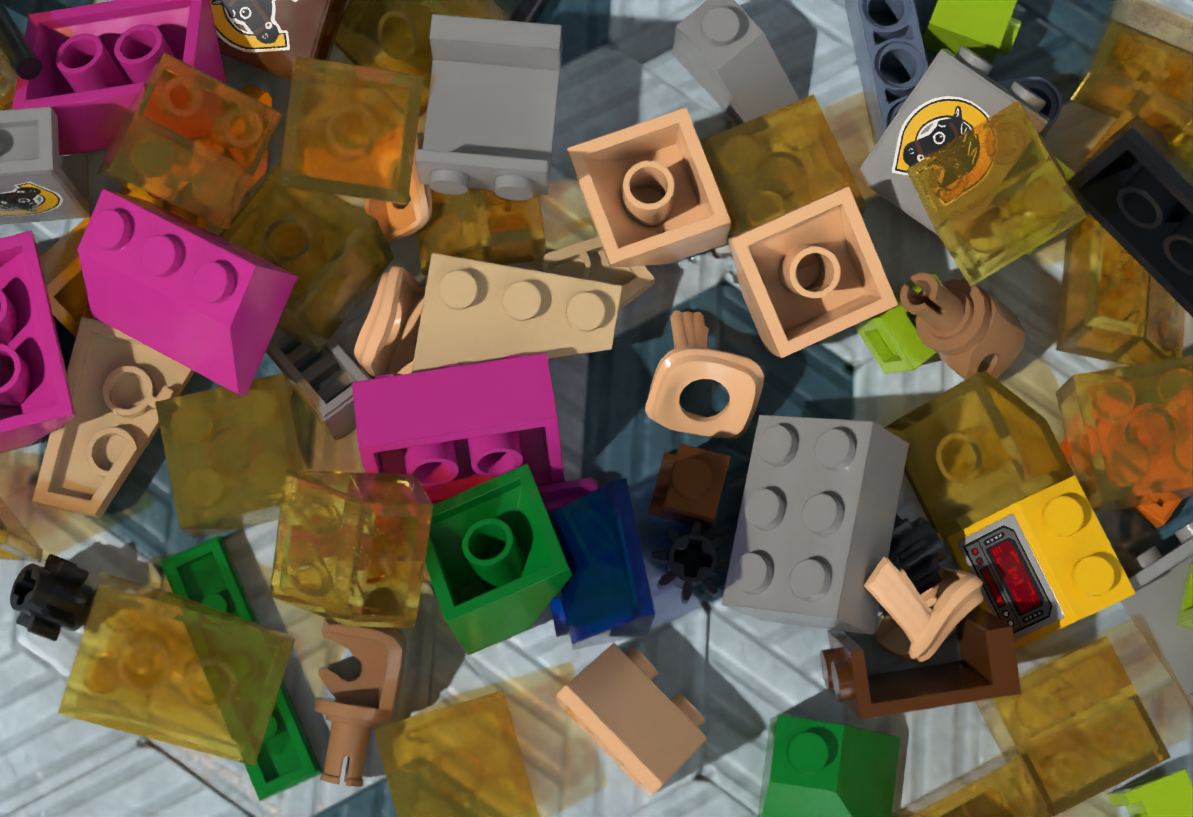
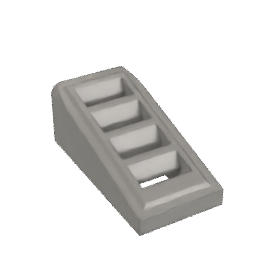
[265,301,371,440]

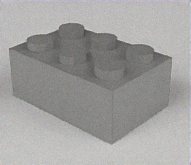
[722,415,909,635]

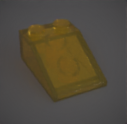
[58,572,295,766]

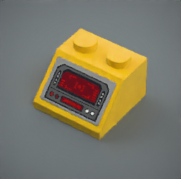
[944,475,1136,649]

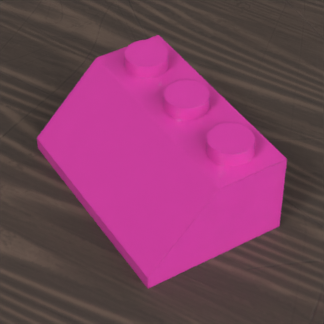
[12,0,227,156]
[78,188,298,396]
[0,231,76,453]
[352,353,565,512]

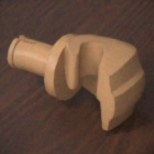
[900,272,1026,390]
[314,611,407,787]

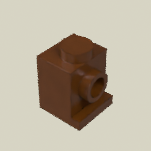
[648,443,731,531]

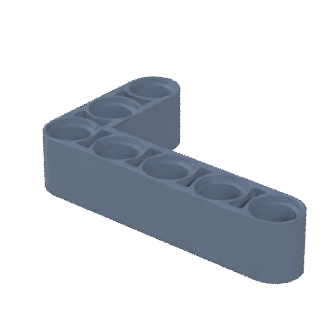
[844,0,1062,149]

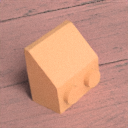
[567,108,731,268]
[729,186,898,358]
[556,643,708,797]

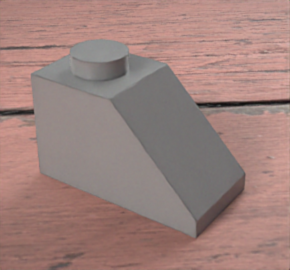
[672,0,799,141]

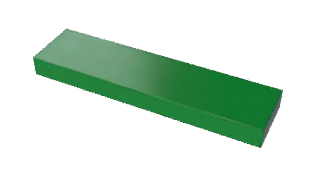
[160,535,322,801]

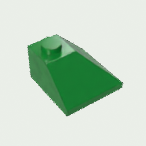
[408,464,572,655]
[758,715,900,817]

